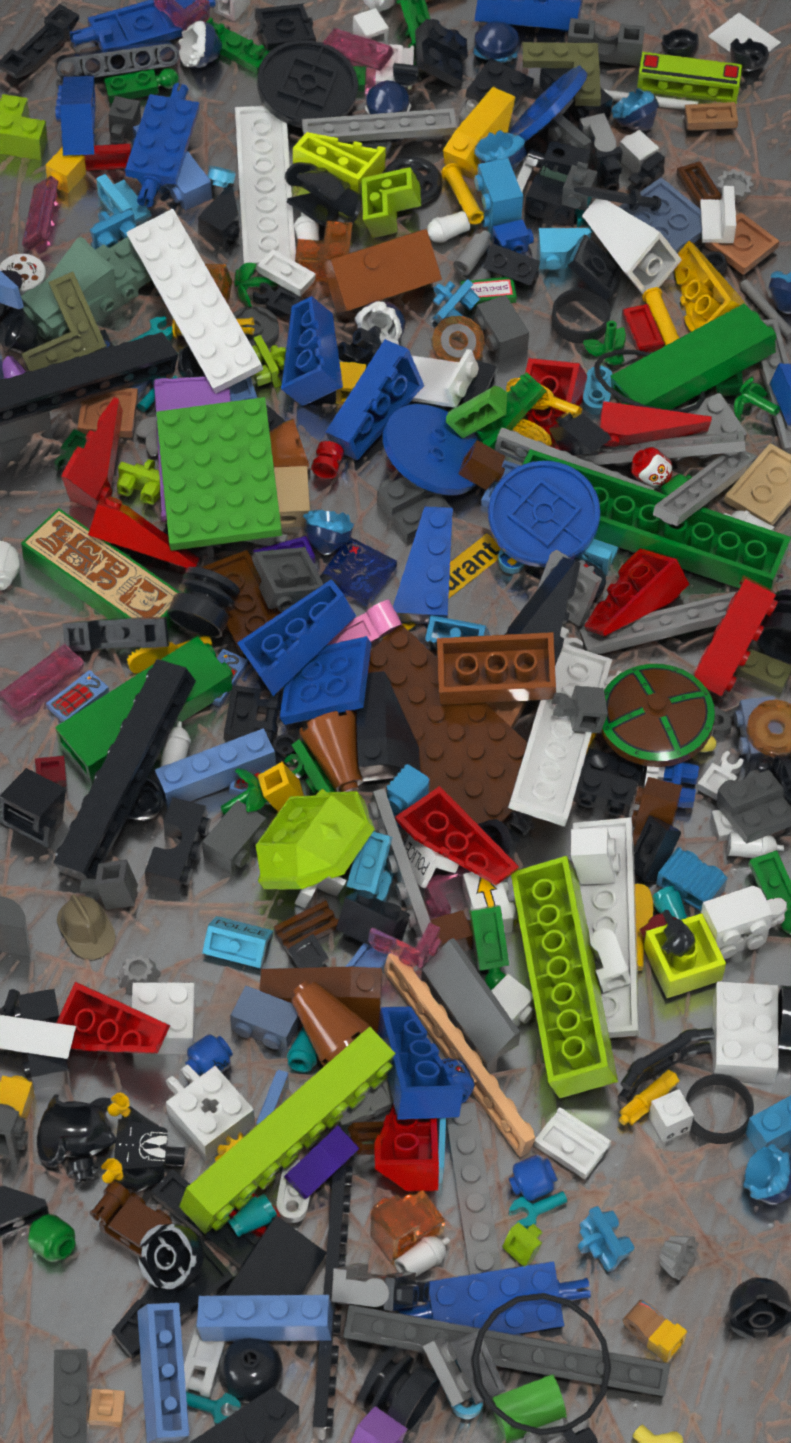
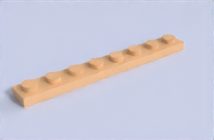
[383,950,536,1158]

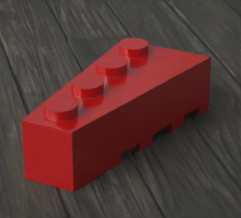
[692,575,778,696]

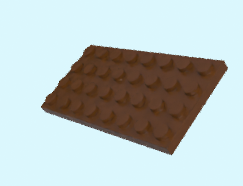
[338,625,527,824]

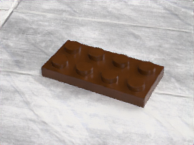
[201,550,282,659]

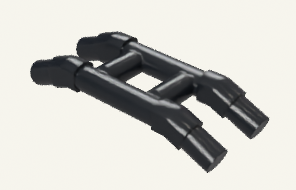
[618,1027,714,1104]

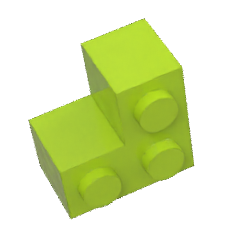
[0,94,48,160]
[361,167,421,238]

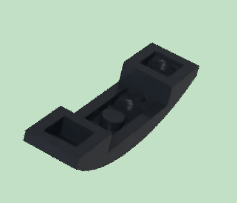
[0,4,79,78]
[62,617,169,652]

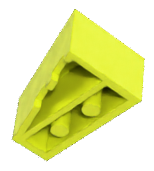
[293,132,386,197]

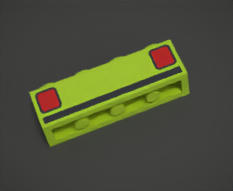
[637,52,742,104]

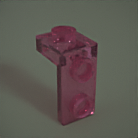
[153,0,210,31]
[424,866,471,918]
[368,923,442,968]

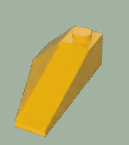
[443,87,515,180]
[674,241,747,332]

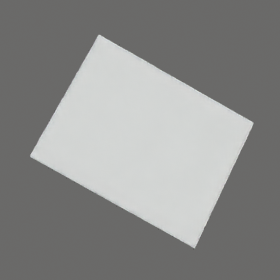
[708,13,781,52]

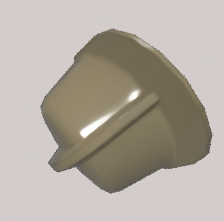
[57,894,116,960]

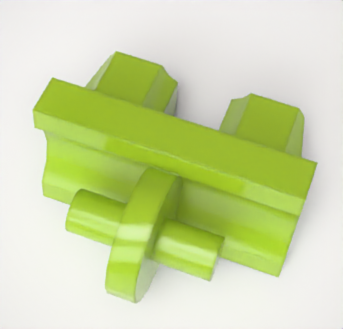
[252,335,286,389]
[117,459,161,505]

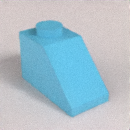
[538,228,591,270]

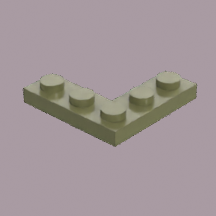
[522,42,601,106]
[21,271,106,371]
[734,648,791,694]

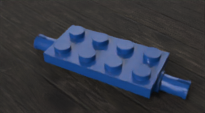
[69,0,216,56]
[125,83,200,207]
[397,1261,591,1334]

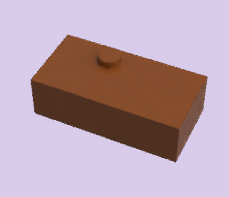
[321,229,442,313]
[437,632,556,705]

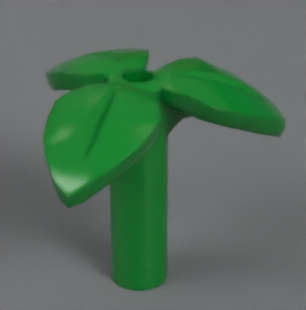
[234,263,278,308]
[583,321,626,365]
[734,377,780,421]
[221,768,270,815]

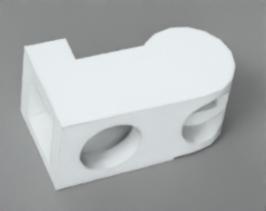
[590,928,632,993]

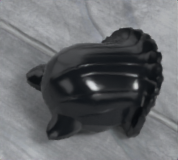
[37,1094,116,1167]

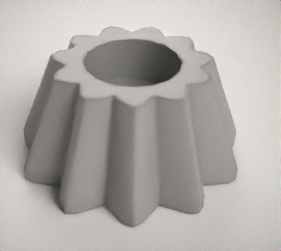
[717,169,754,204]
[117,955,161,994]
[659,1236,699,1280]

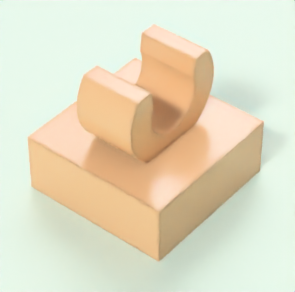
[88,1389,125,1427]

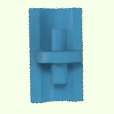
[90,209,136,249]
[432,279,480,326]
[577,1206,634,1272]

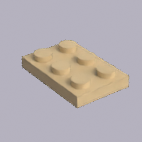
[724,443,791,526]

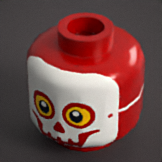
[631,447,672,488]

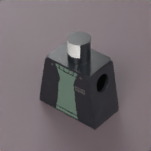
[526,141,591,182]

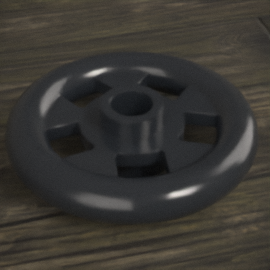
[383,157,442,205]

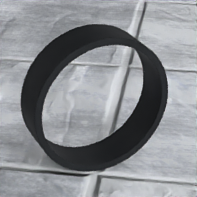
[552,288,611,344]
[686,1074,754,1144]

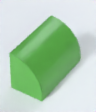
[446,386,507,438]
[492,1374,567,1443]

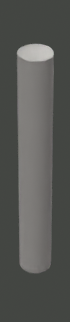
[739,279,791,339]

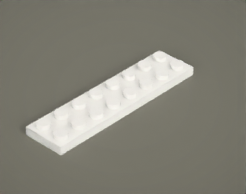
[235,106,296,269]
[126,209,264,394]
[508,643,612,827]
[573,818,640,1038]

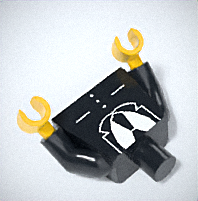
[101,1093,186,1192]

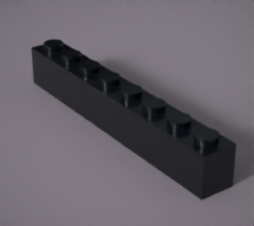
[0,332,178,426]
[53,659,196,881]

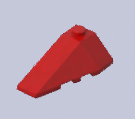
[525,358,587,451]
[61,397,123,510]
[88,497,199,568]
[584,548,689,636]
[395,786,519,885]
[56,982,170,1054]

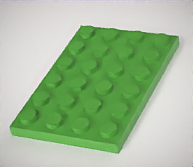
[156,397,282,551]

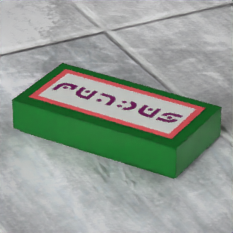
[460,277,517,308]

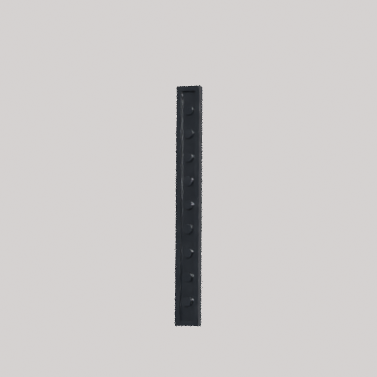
[312,1124,354,1439]

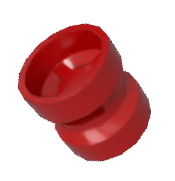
[311,441,344,479]

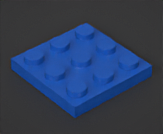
[280,636,372,725]

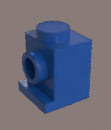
[492,219,534,254]

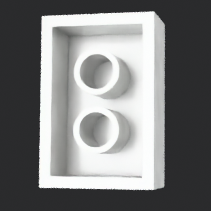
[712,982,778,1084]

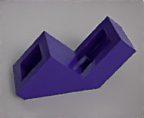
[284,1126,359,1199]

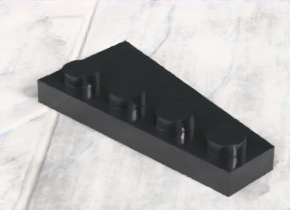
[111,1231,234,1359]

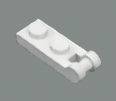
[184,1324,227,1398]

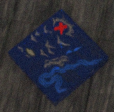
[320,537,397,605]

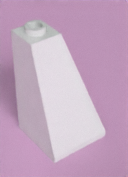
[582,199,682,295]

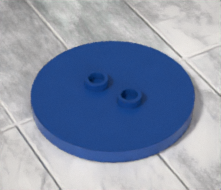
[509,66,587,142]
[383,404,480,495]
[488,461,600,567]

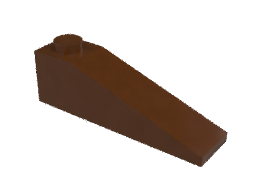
[260,967,383,1033]

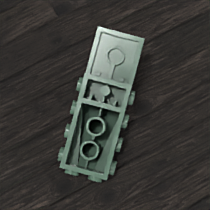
[21,236,152,342]

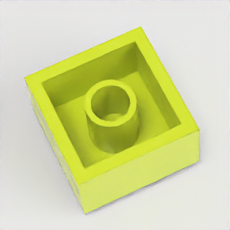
[644,913,726,998]

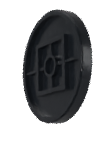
[257,40,358,128]

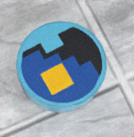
[497,549,525,574]

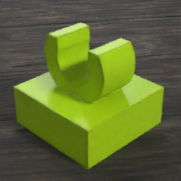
[502,1222,543,1266]

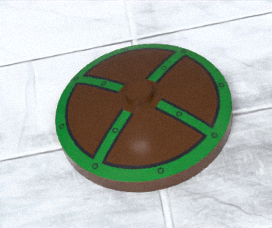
[601,664,715,767]

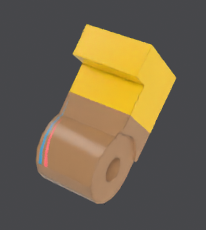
[622,1300,687,1362]

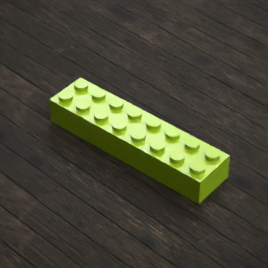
[511,856,618,1098]
[179,1027,396,1234]

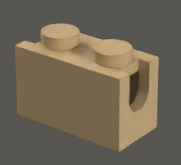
[274,466,310,528]

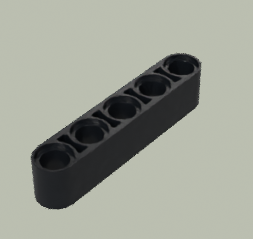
[55,40,179,79]

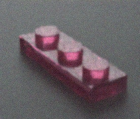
[323,28,394,71]
[22,176,58,250]
[0,644,84,717]

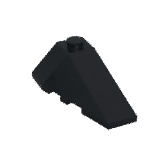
[504,557,581,666]
[357,671,421,781]

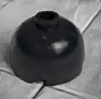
[138,1224,204,1289]
[728,1277,791,1339]
[218,1338,283,1405]

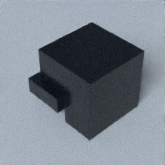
[0,768,66,848]

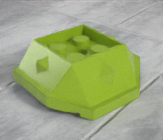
[256,789,375,889]

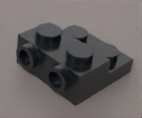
[415,18,468,87]
[573,748,644,817]

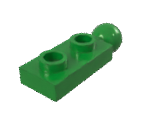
[104,68,179,103]
[748,850,791,934]
[469,905,510,990]

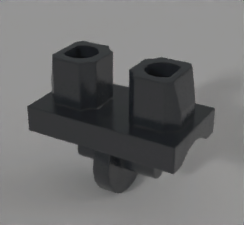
[337,326,382,364]

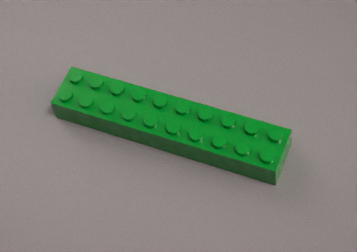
[522,449,791,590]

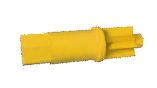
[619,1069,680,1126]

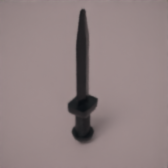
[574,187,662,211]

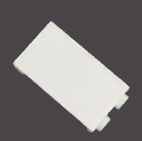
[387,338,479,408]

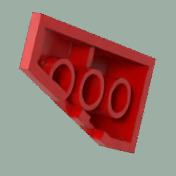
[597,401,712,447]
[374,1102,439,1191]

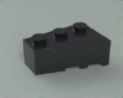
[189,1387,300,1443]

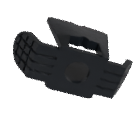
[285,162,362,226]

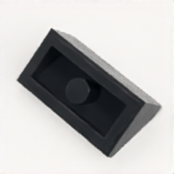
[634,815,681,882]

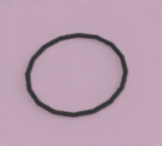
[594,350,705,413]
[473,1293,611,1435]

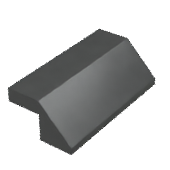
[421,938,520,1074]

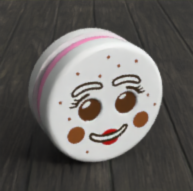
[0,254,47,296]

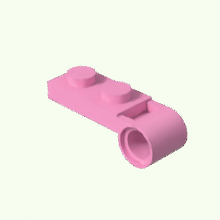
[327,599,402,645]

